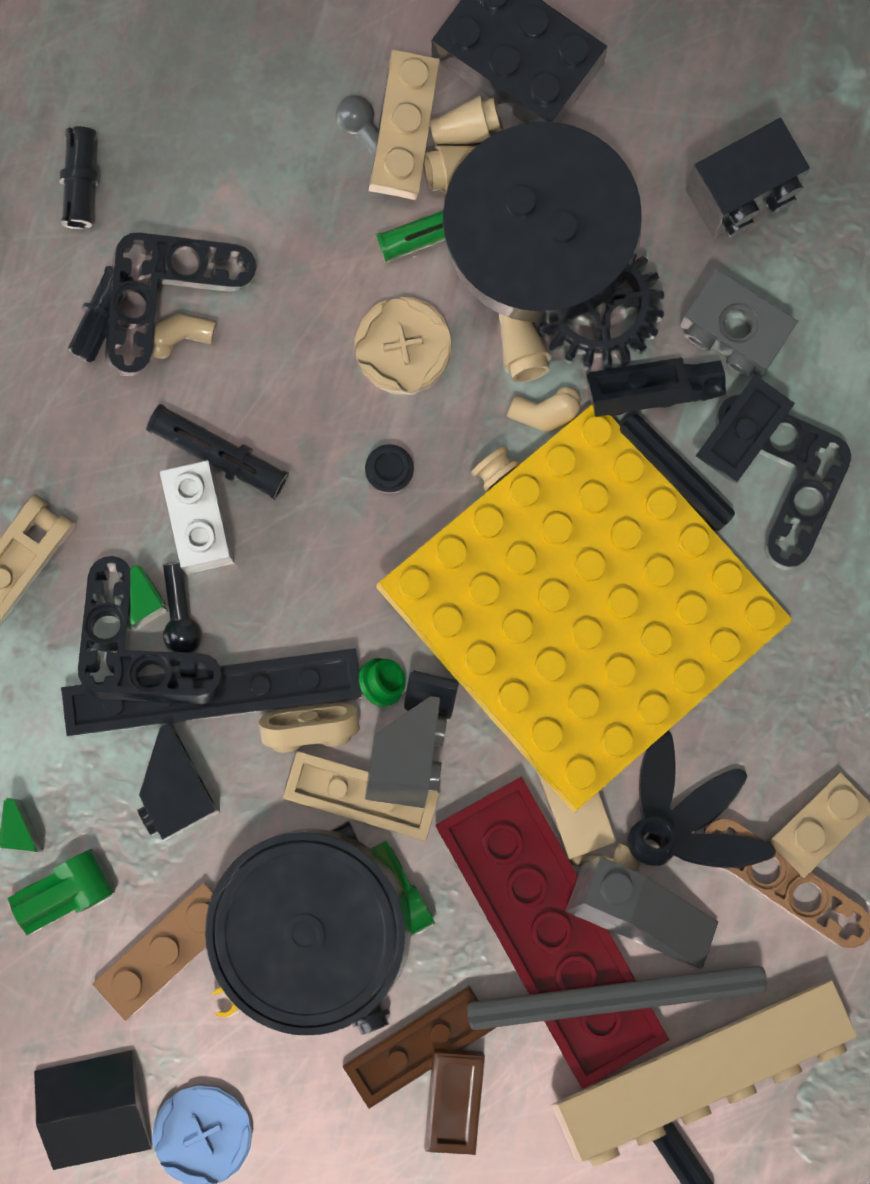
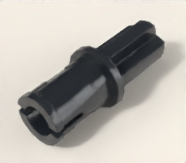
[68,266,134,363]

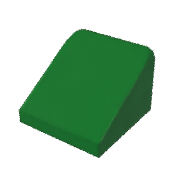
[130,565,168,630]
[0,798,43,852]

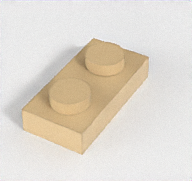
[769,772,870,878]

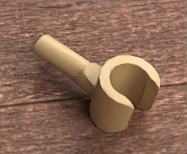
[570,843,640,872]

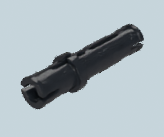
[146,404,289,500]

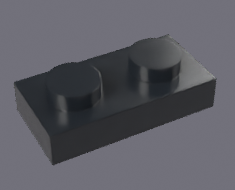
[696,375,795,485]

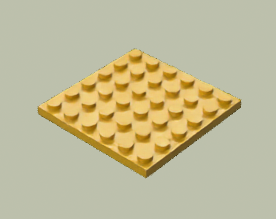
[376,405,793,813]

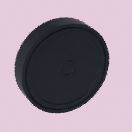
[443,122,642,323]
[205,829,411,1036]

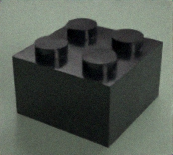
[685,117,810,239]

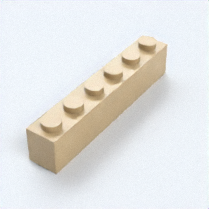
[551,981,858,1167]

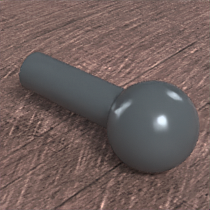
[336,95,378,156]

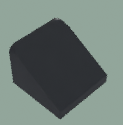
[404,670,459,720]

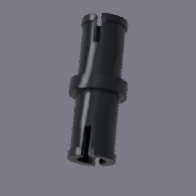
[59,126,98,229]

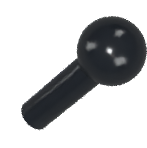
[163,562,202,653]

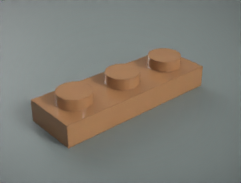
[92,882,213,1021]

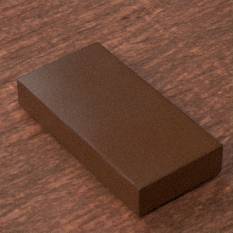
[424,1049,485,1155]

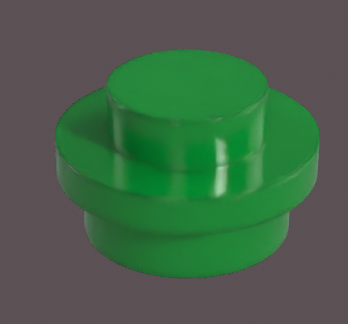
[359,658,406,707]

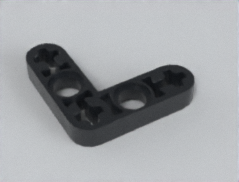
[105,232,256,377]
[715,394,851,570]
[78,556,224,704]

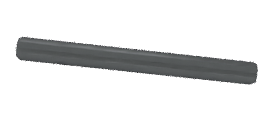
[467,966,767,1030]

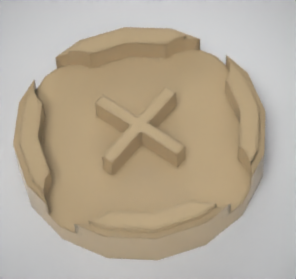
[355,297,451,394]

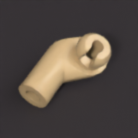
[151,313,217,358]
[507,387,581,432]

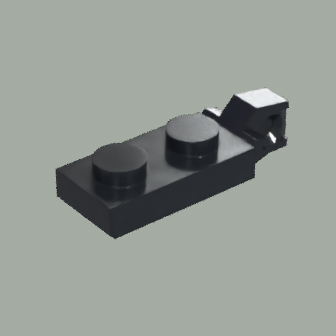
[586,357,726,417]

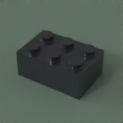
[431,0,608,123]

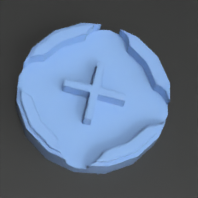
[152,1084,253,1184]

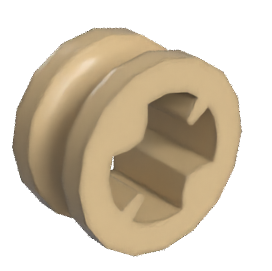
[471,445,520,492]

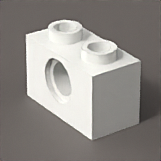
[160,460,234,574]

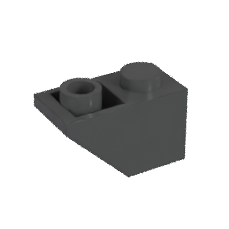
[365,696,447,808]

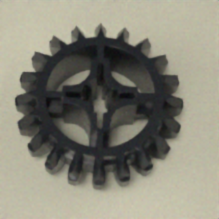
[538,256,664,370]

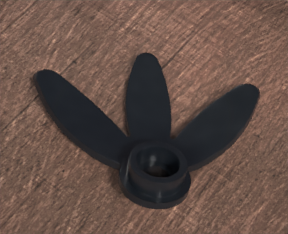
[627,730,776,868]

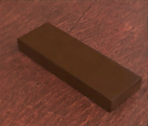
[342,985,496,1109]

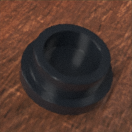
[365,444,414,494]

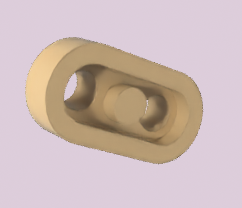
[259,702,360,753]

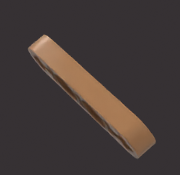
[702,819,870,948]

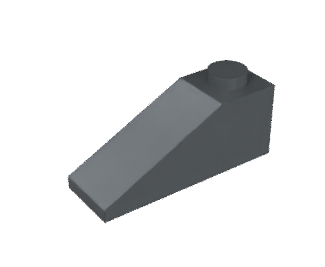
[566,856,718,969]

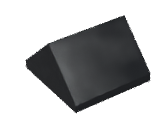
[34,1050,152,1170]

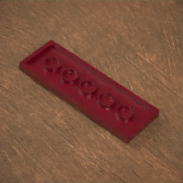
[435,776,670,1090]

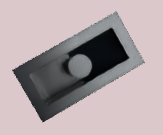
[137,723,219,840]

